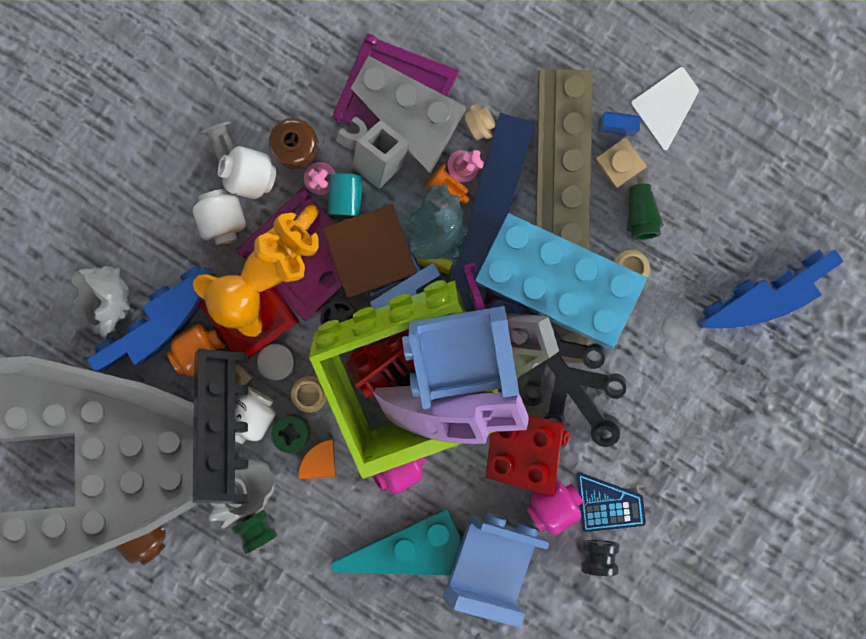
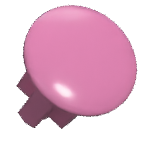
[447,149,484,183]
[304,162,336,195]

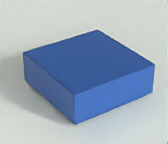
[598,111,641,137]

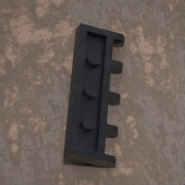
[193,349,248,504]

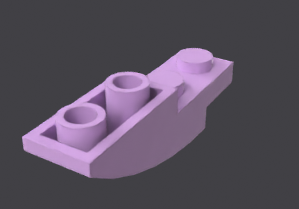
[374,386,529,444]

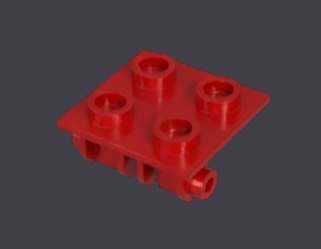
[346,329,415,399]
[485,415,570,496]

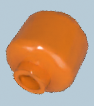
[167,324,225,378]

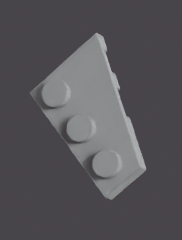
[351,56,466,174]

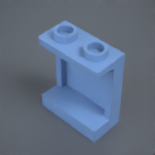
[402,306,519,409]

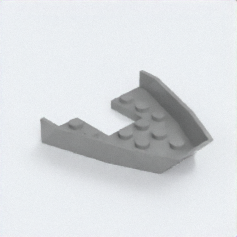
[0,356,199,592]

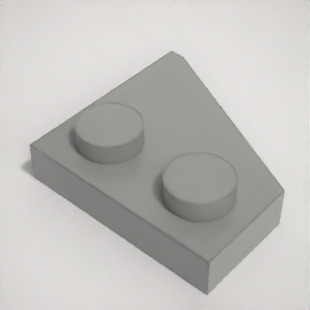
[506,313,559,378]

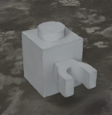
[336,117,409,189]

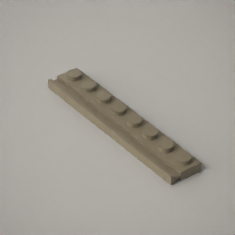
[533,69,593,363]

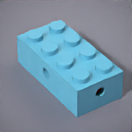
[475,213,648,351]

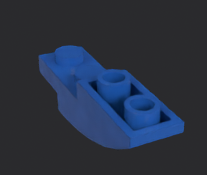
[696,249,844,329]
[87,266,216,372]

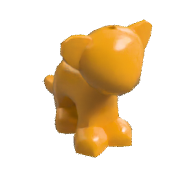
[193,204,319,337]

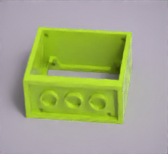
[309,280,498,479]

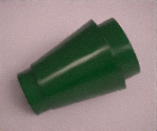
[627,184,664,240]

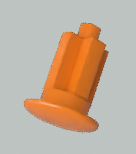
[425,163,470,206]

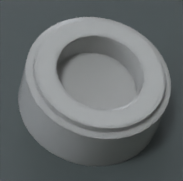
[257,344,295,381]

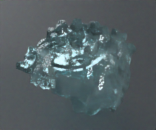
[408,183,469,260]

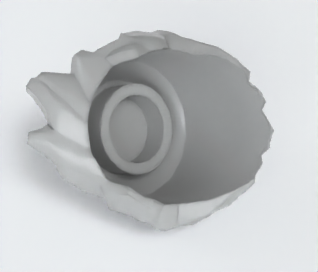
[71,266,131,341]
[206,454,275,528]

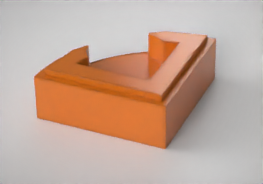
[298,439,336,479]

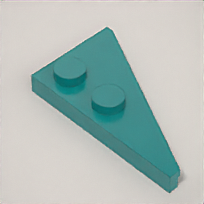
[331,508,462,576]

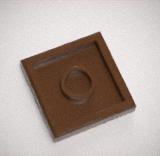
[323,204,417,299]

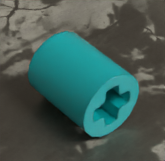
[328,174,363,218]

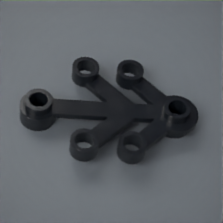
[521,329,627,447]

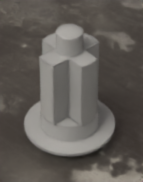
[200,121,235,162]

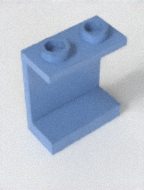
[443,512,550,628]

